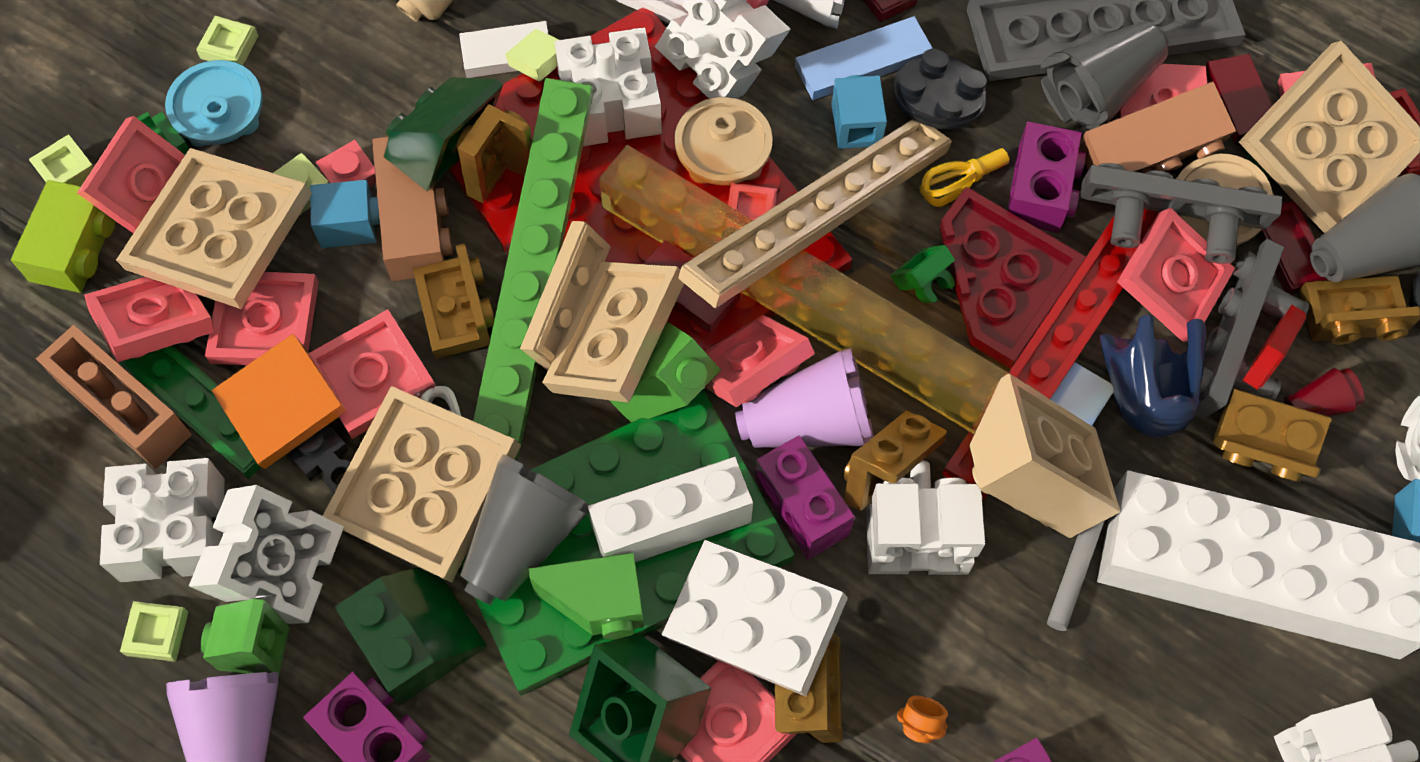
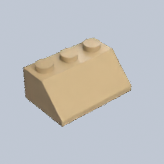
[970,374,1121,538]

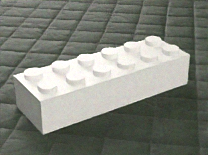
[1097,470,1420,659]

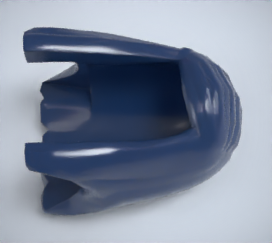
[1100,315,1206,438]

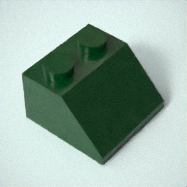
[384,77,503,192]
[334,567,487,706]
[569,633,712,762]

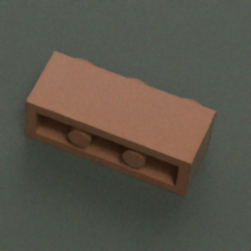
[1079,82,1236,174]
[372,137,453,282]
[36,325,192,470]

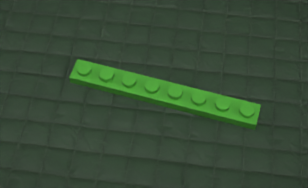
[473,78,594,460]

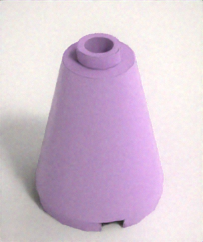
[735,348,874,448]
[166,672,278,762]

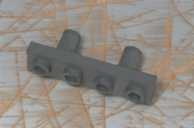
[1080,163,1282,264]
[1195,239,1309,420]

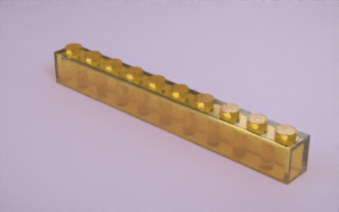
[599,145,1040,435]

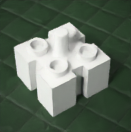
[655,0,791,99]
[554,27,662,146]
[100,458,225,582]
[866,460,985,575]
[189,485,344,624]
[1274,698,1419,762]

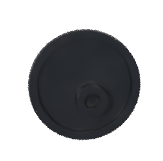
[893,49,987,129]

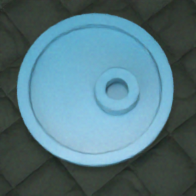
[165,60,263,147]

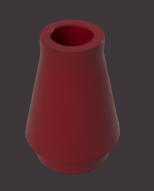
[1283,368,1365,417]

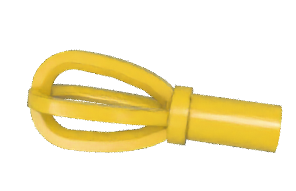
[919,148,1009,207]

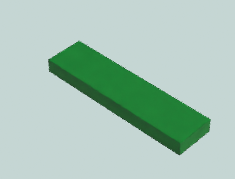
[111,346,261,479]

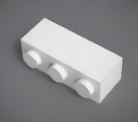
[588,457,753,562]

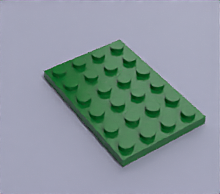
[460,389,795,696]

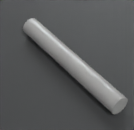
[1047,520,1105,631]

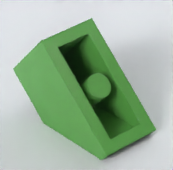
[609,322,721,422]
[529,553,644,639]
[201,599,290,678]

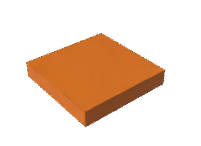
[211,334,347,469]

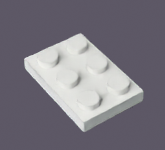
[662,540,848,696]

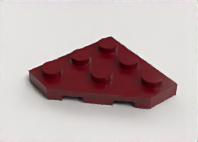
[939,187,1086,369]

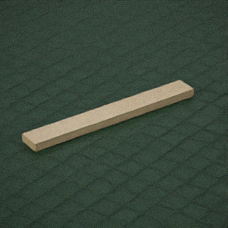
[678,119,952,308]

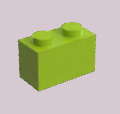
[11,180,115,293]

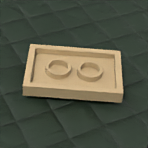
[542,262,684,403]

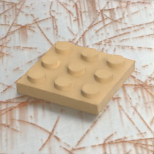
[1239,41,1420,233]
[116,148,312,309]
[323,386,521,582]

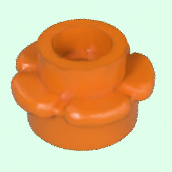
[897,696,948,744]

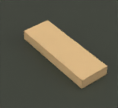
[520,221,611,371]

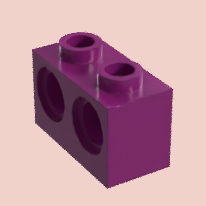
[1007,121,1086,233]
[755,435,855,560]
[303,672,431,762]

